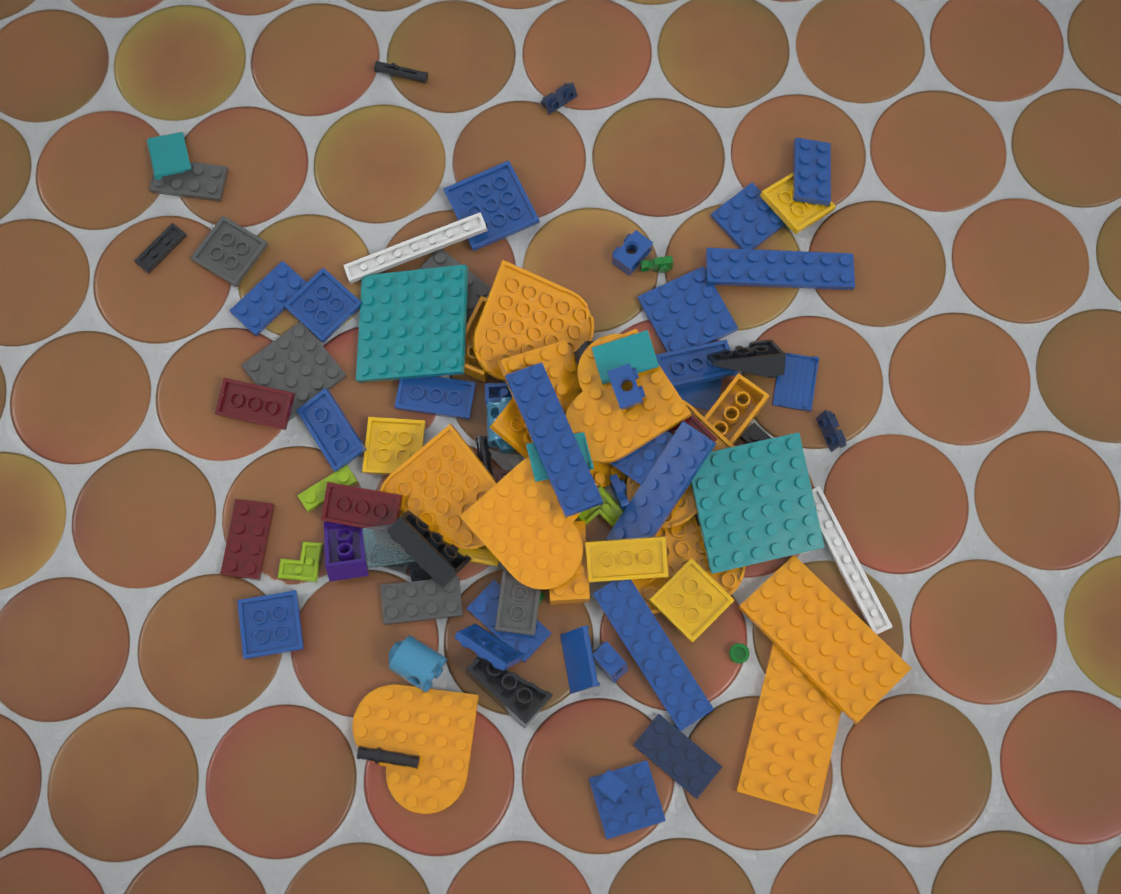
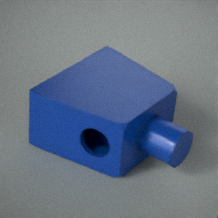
[592,641,629,683]

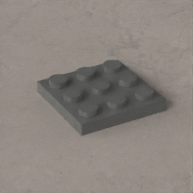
[191,216,268,288]

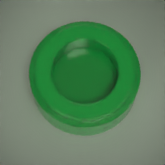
[729,643,750,664]

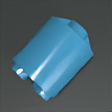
[486,397,515,453]
[389,635,447,693]

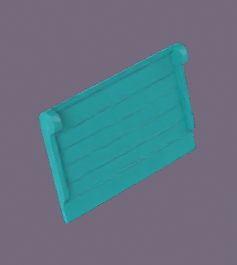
[147,132,192,180]
[592,330,659,385]
[526,432,594,482]

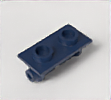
[540,82,578,115]
[815,410,847,452]

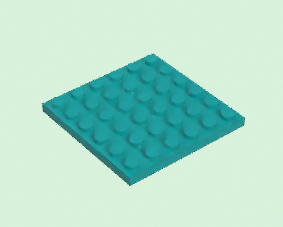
[356,265,468,383]
[691,432,825,574]

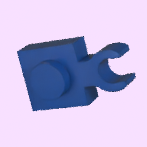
[609,474,629,511]

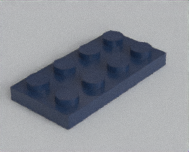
[633,714,722,799]

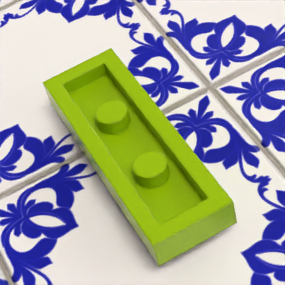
[298,465,358,513]

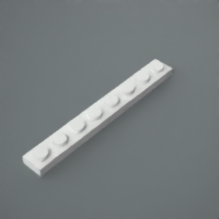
[343,212,488,283]
[812,486,893,635]

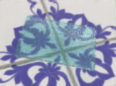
[362,524,415,568]

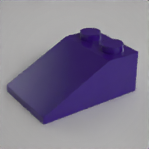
[324,522,369,582]

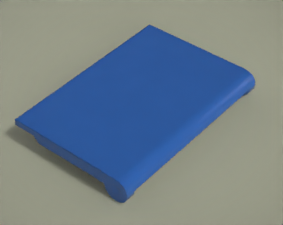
[772,353,819,412]
[675,378,723,410]
[560,625,600,694]

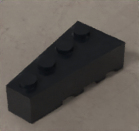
[386,510,472,588]
[466,657,553,729]

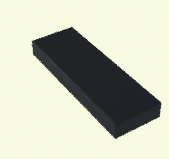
[134,223,187,274]

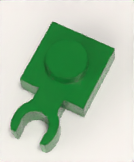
[640,256,673,273]

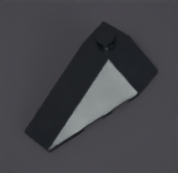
[707,340,786,378]

